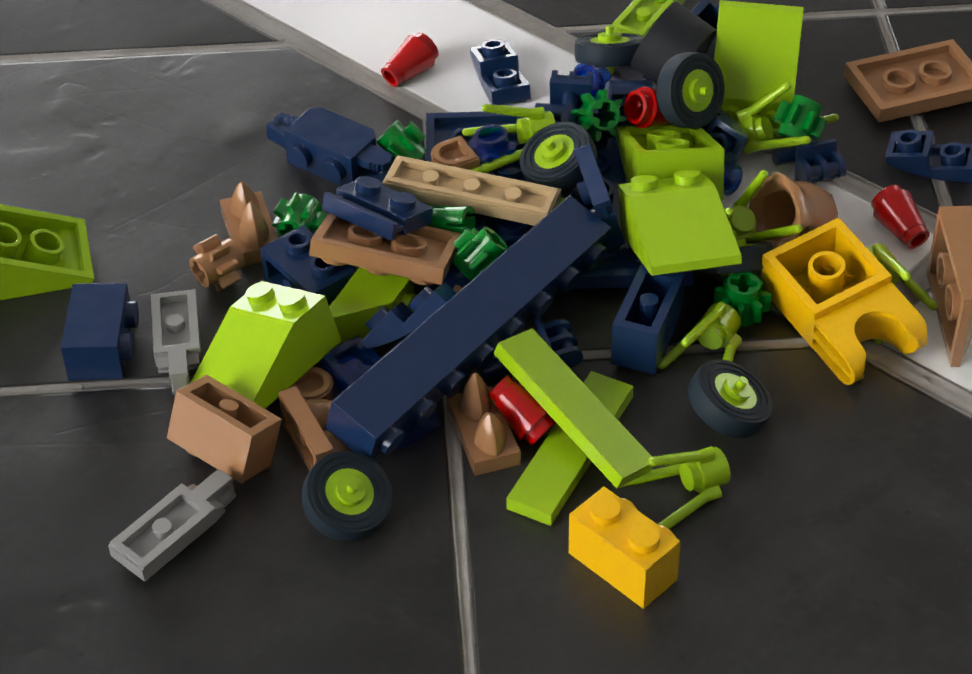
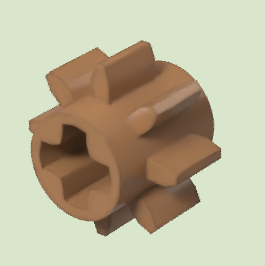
[189,234,245,292]

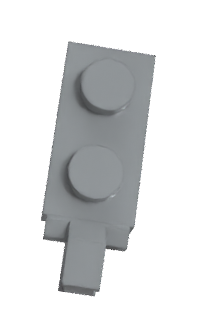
[151,289,202,395]
[108,469,236,582]

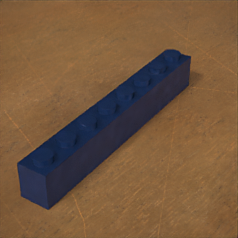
[325,196,611,460]

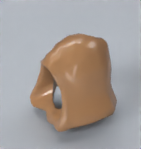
[748,171,838,249]

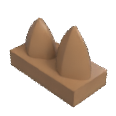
[220,181,278,266]
[447,373,521,476]
[278,386,353,471]

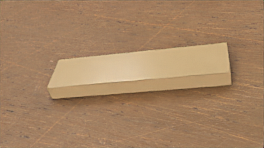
[382,155,561,226]

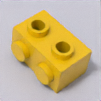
[569,487,681,609]

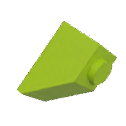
[329,267,417,351]

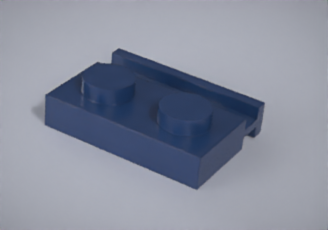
[574,144,626,250]
[322,177,433,241]

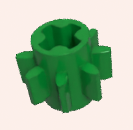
[571,89,627,142]
[772,94,828,141]
[376,120,426,162]
[271,193,328,237]
[453,226,508,280]
[713,272,771,327]

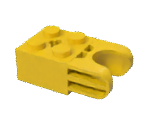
[762,217,928,385]

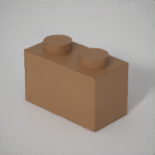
[167,375,282,484]

